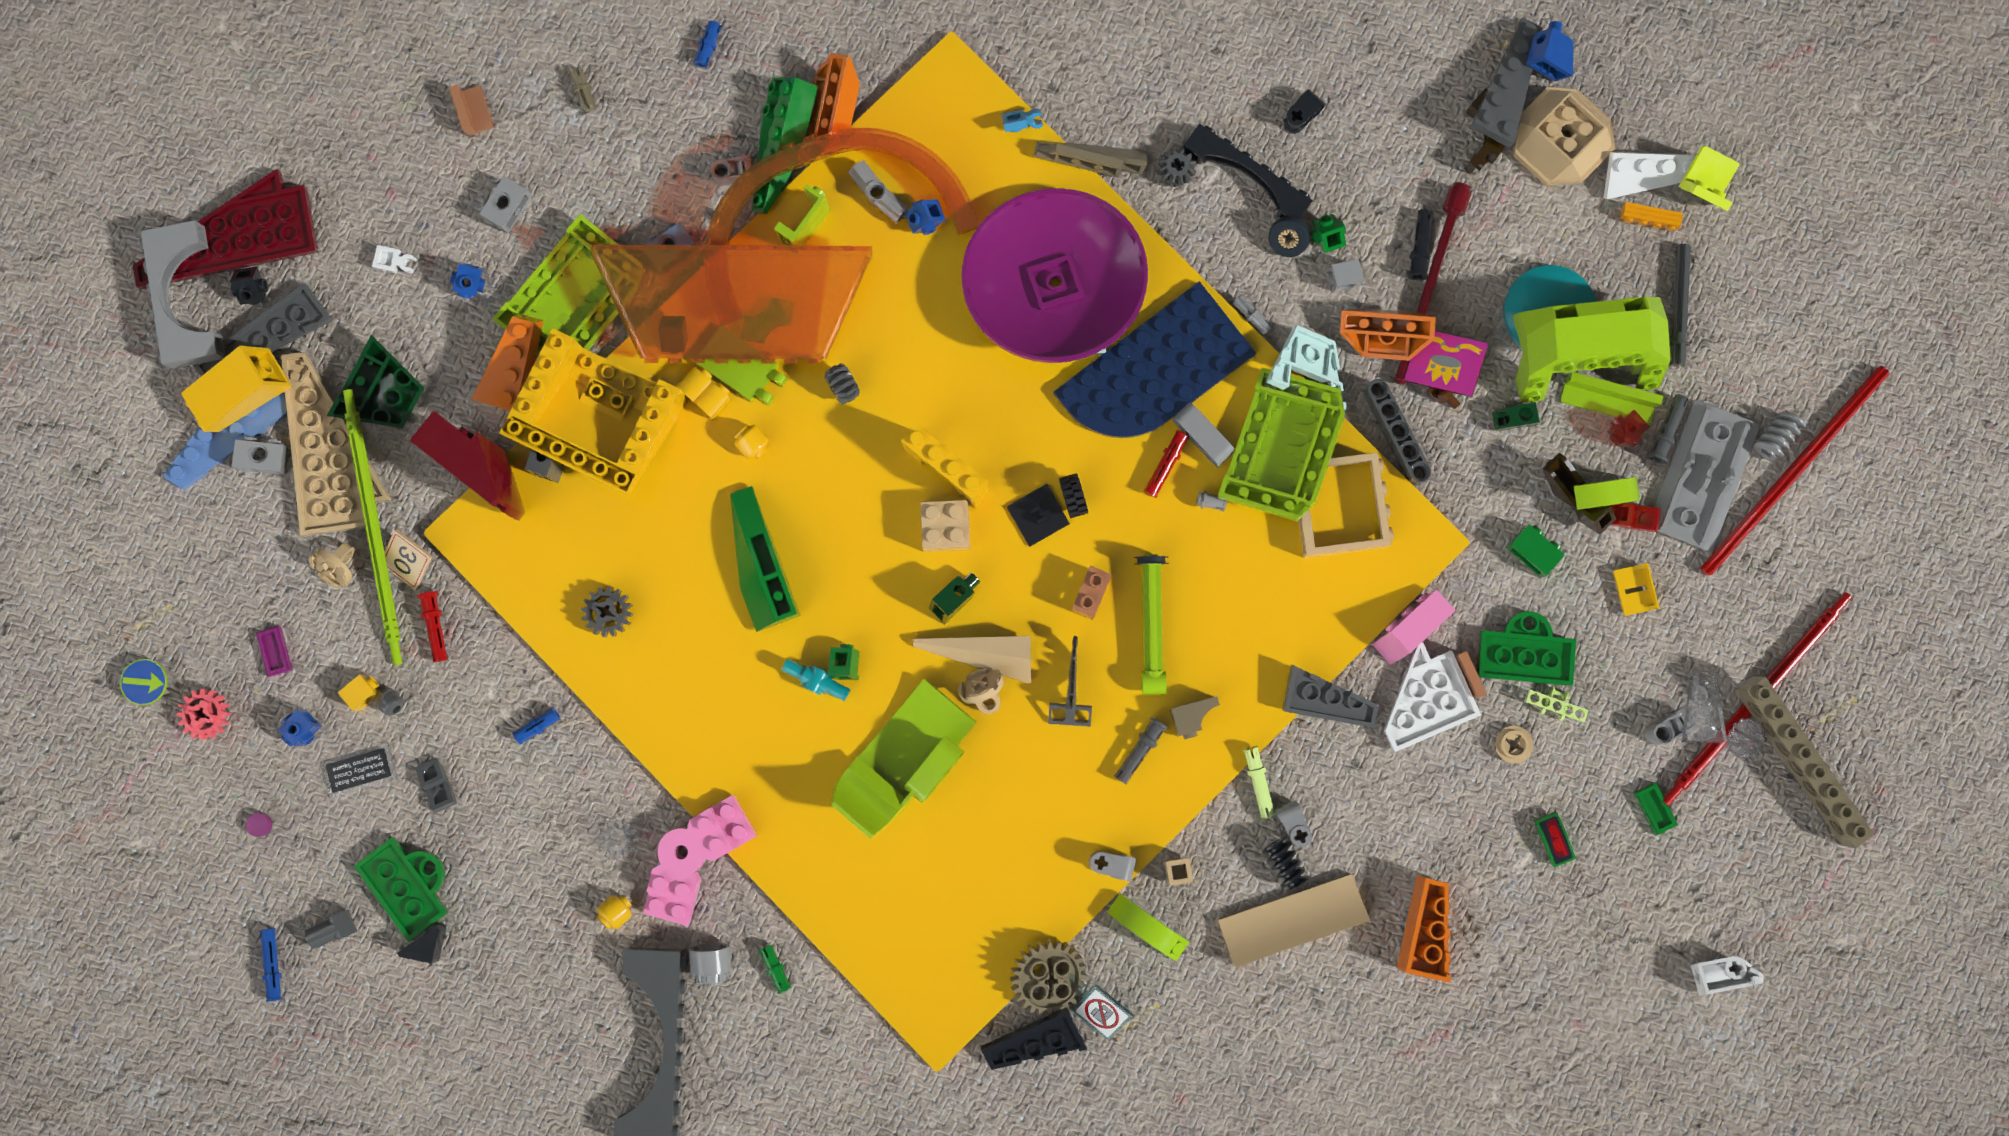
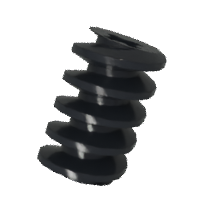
[1262,836,1310,890]

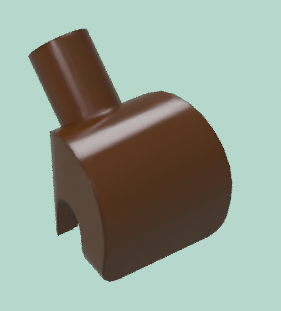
[1427,387,1460,409]

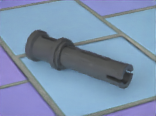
[1646,394,1689,464]
[1114,716,1169,784]

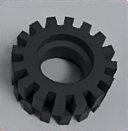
[1059,473,1088,519]

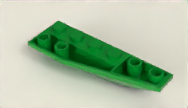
[751,77,818,214]
[730,486,801,632]

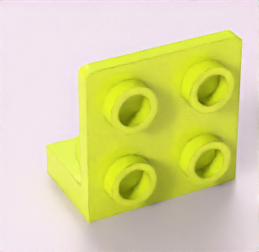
[1678,145,1739,211]

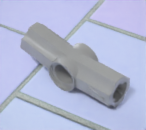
[848,160,909,224]

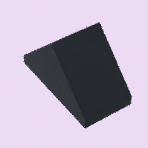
[397,924,446,964]

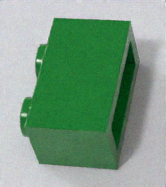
[1505,524,1565,578]

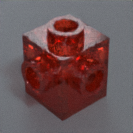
[1606,410,1650,449]

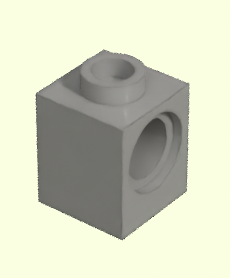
[1326,259,1364,292]

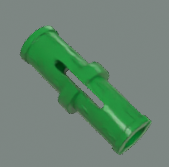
[758,944,792,994]

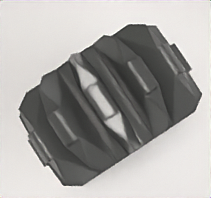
[1158,148,1196,188]
[825,363,860,404]

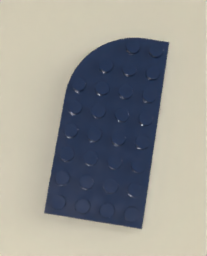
[1053,281,1256,438]

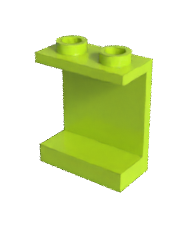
[774,184,830,254]

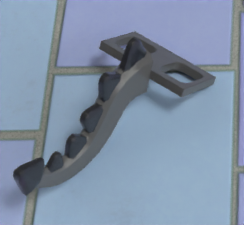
[1048,636,1092,727]

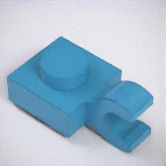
[1001,108,1043,132]

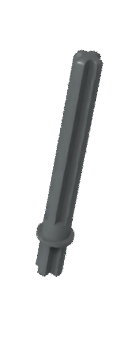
[1670,244,1691,367]

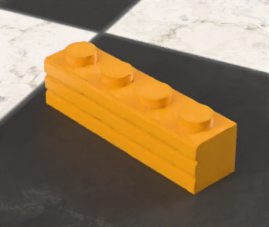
[1619,202,1683,231]

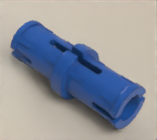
[693,20,722,68]
[512,707,561,744]

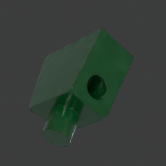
[929,572,980,624]

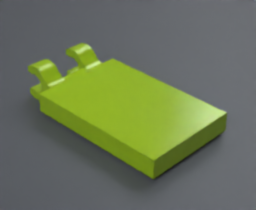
[695,325,787,406]

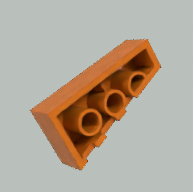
[471,314,544,411]
[1396,875,1451,983]

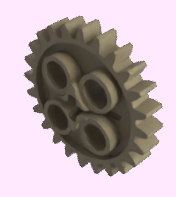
[1010,939,1087,1016]

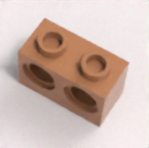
[1071,566,1112,620]

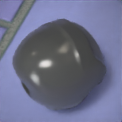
[376,689,404,716]

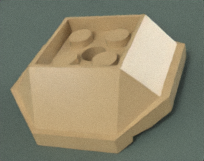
[1513,87,1615,187]

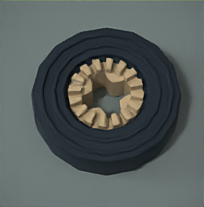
[1268,216,1310,258]

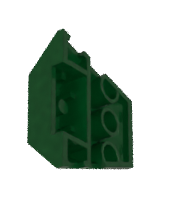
[327,334,425,429]

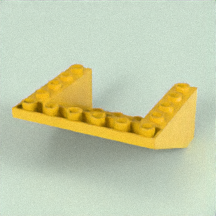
[499,328,688,496]

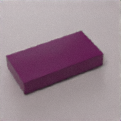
[256,626,293,677]

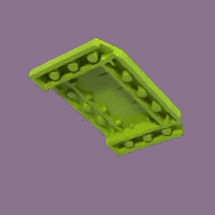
[492,214,644,356]
[1218,367,1345,521]

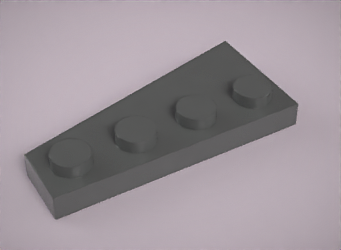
[1282,665,1379,728]

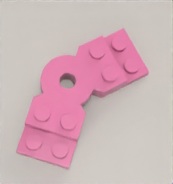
[643,795,757,926]

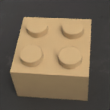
[921,500,970,552]

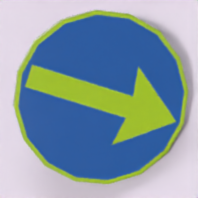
[120,659,168,705]

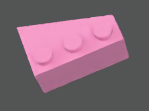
[1372,589,1456,665]

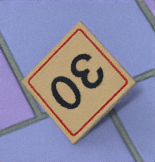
[385,529,433,591]

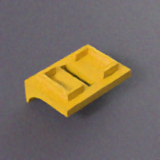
[1613,563,1659,616]

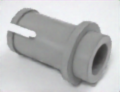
[1196,490,1227,512]

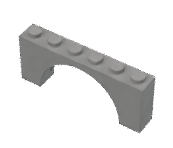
[140,220,226,369]

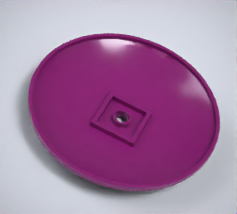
[962,188,1148,363]

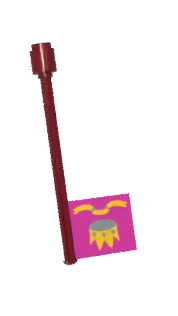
[1393,182,1489,397]

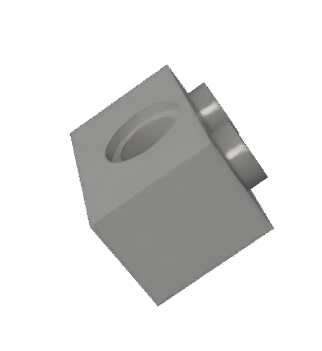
[479,176,532,234]
[232,437,288,475]

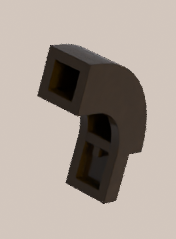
[1464,88,1505,175]

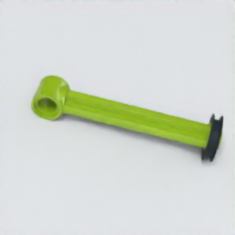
[1134,554,1169,695]

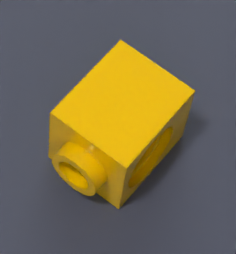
[338,674,381,711]

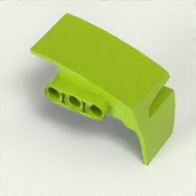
[831,678,977,839]

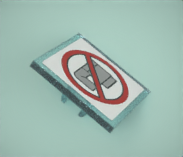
[1072,984,1134,1041]

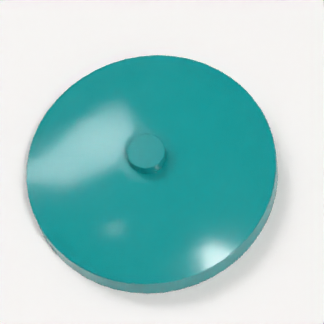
[1503,265,1596,347]

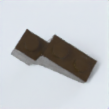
[1543,453,1616,535]

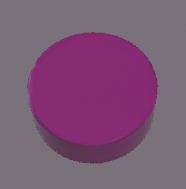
[246,813,272,837]

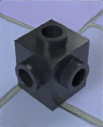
[230,266,268,305]

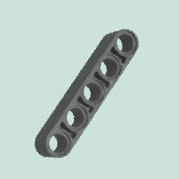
[1364,379,1431,485]

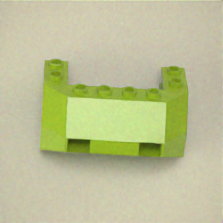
[1513,296,1671,403]

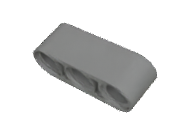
[1172,403,1235,467]

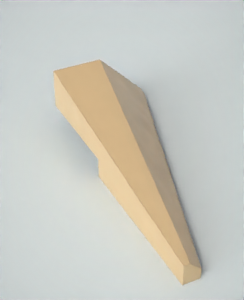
[913,636,1031,683]

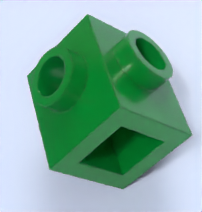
[1310,214,1346,253]

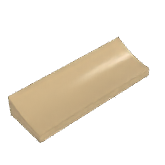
[1217,874,1371,967]

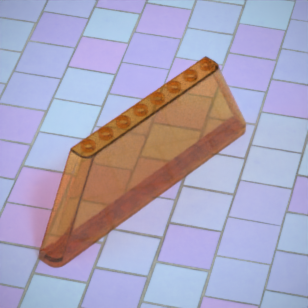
[591,245,873,364]

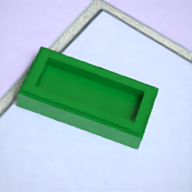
[1633,782,1678,835]

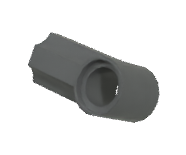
[305,909,357,949]

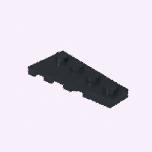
[981,1007,1087,1070]

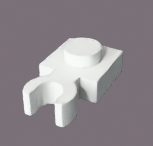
[372,245,417,274]

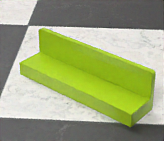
[1560,372,1663,426]

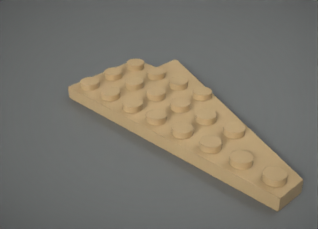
[281,352,391,536]

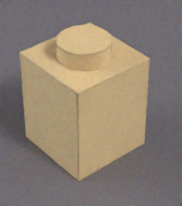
[1164,857,1193,886]

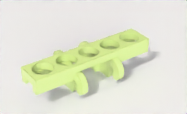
[1524,686,1589,723]

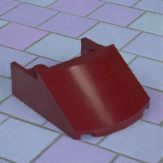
[410,411,525,521]

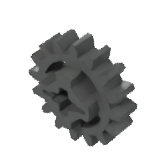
[581,586,633,638]

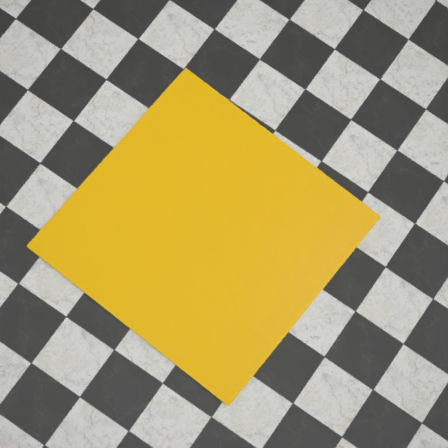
[424,32,1469,1072]

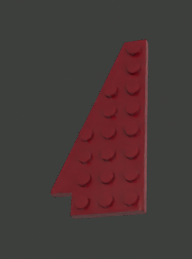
[132,169,318,289]

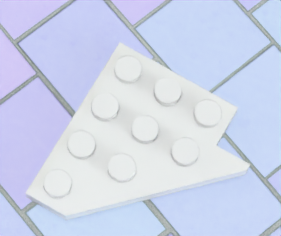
[1384,642,1481,752]

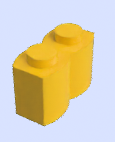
[676,366,731,420]

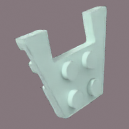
[1266,325,1346,411]

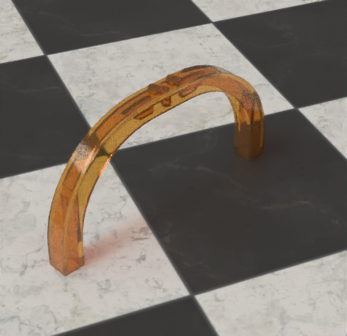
[704,128,980,326]

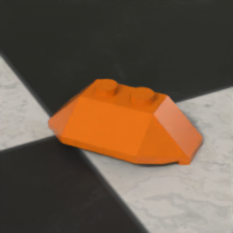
[807,53,860,148]
[1340,309,1436,361]

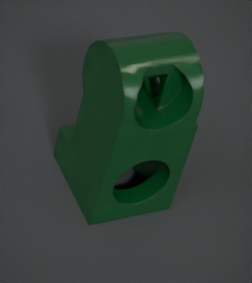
[1492,402,1540,431]

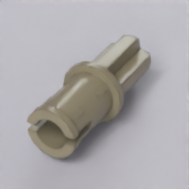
[568,67,596,112]

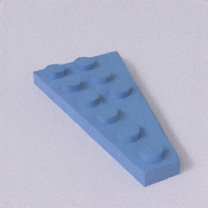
[163,392,287,490]

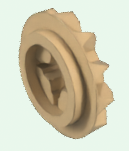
[1494,726,1533,764]

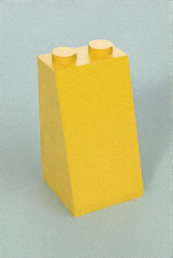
[181,346,292,432]

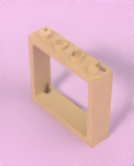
[1298,452,1394,558]

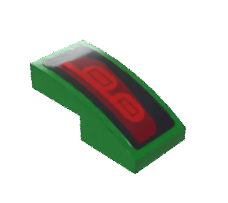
[1534,811,1576,868]

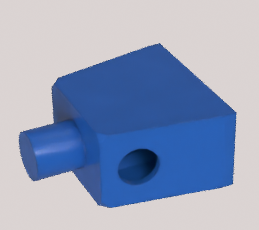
[1526,21,1573,82]

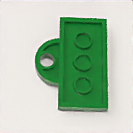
[1477,611,1576,686]
[354,837,449,942]

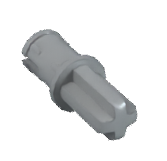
[1233,295,1274,335]

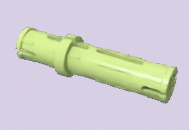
[1243,746,1276,818]

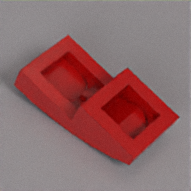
[1611,503,1661,533]

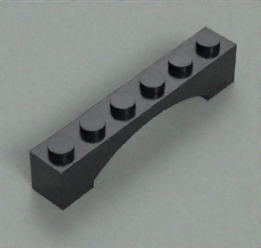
[1183,123,1313,219]

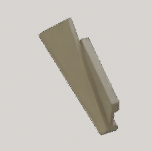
[1033,140,1147,178]

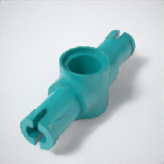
[781,658,851,701]

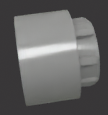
[689,943,732,984]

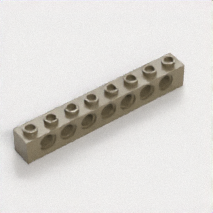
[1735,676,1875,848]

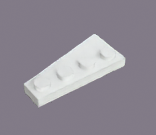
[1603,152,1697,199]

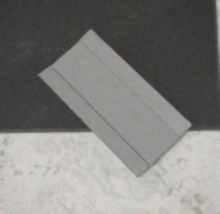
[1653,400,1760,554]

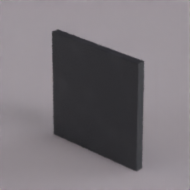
[1007,484,1070,547]

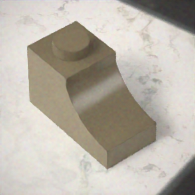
[1170,696,1219,740]

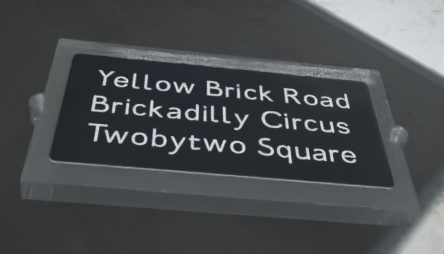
[321,742,398,799]

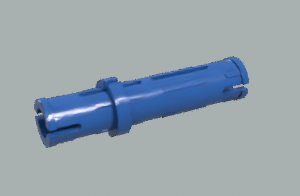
[259,928,282,1002]

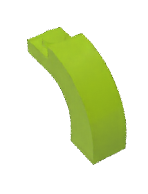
[1574,477,1640,510]
[1107,893,1189,961]

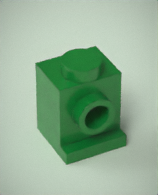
[828,644,860,680]

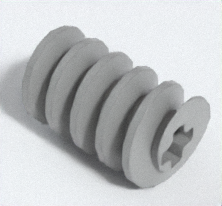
[1754,411,1806,462]

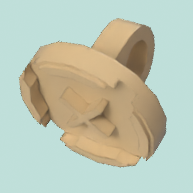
[308,543,355,588]
[958,668,1004,714]

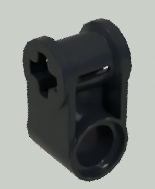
[1284,89,1326,134]

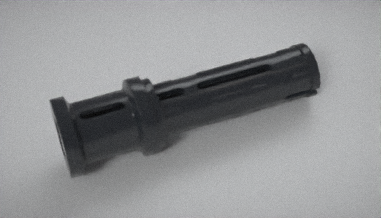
[1407,209,1433,280]

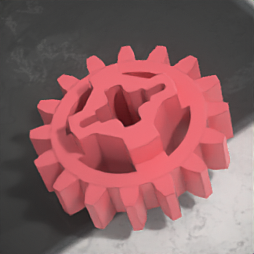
[176,689,231,740]

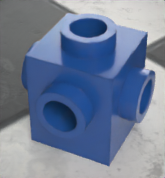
[905,199,946,235]
[450,262,486,299]
[277,709,322,746]

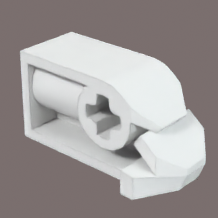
[1690,956,1764,996]

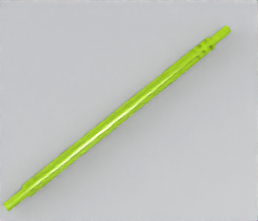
[343,389,403,665]

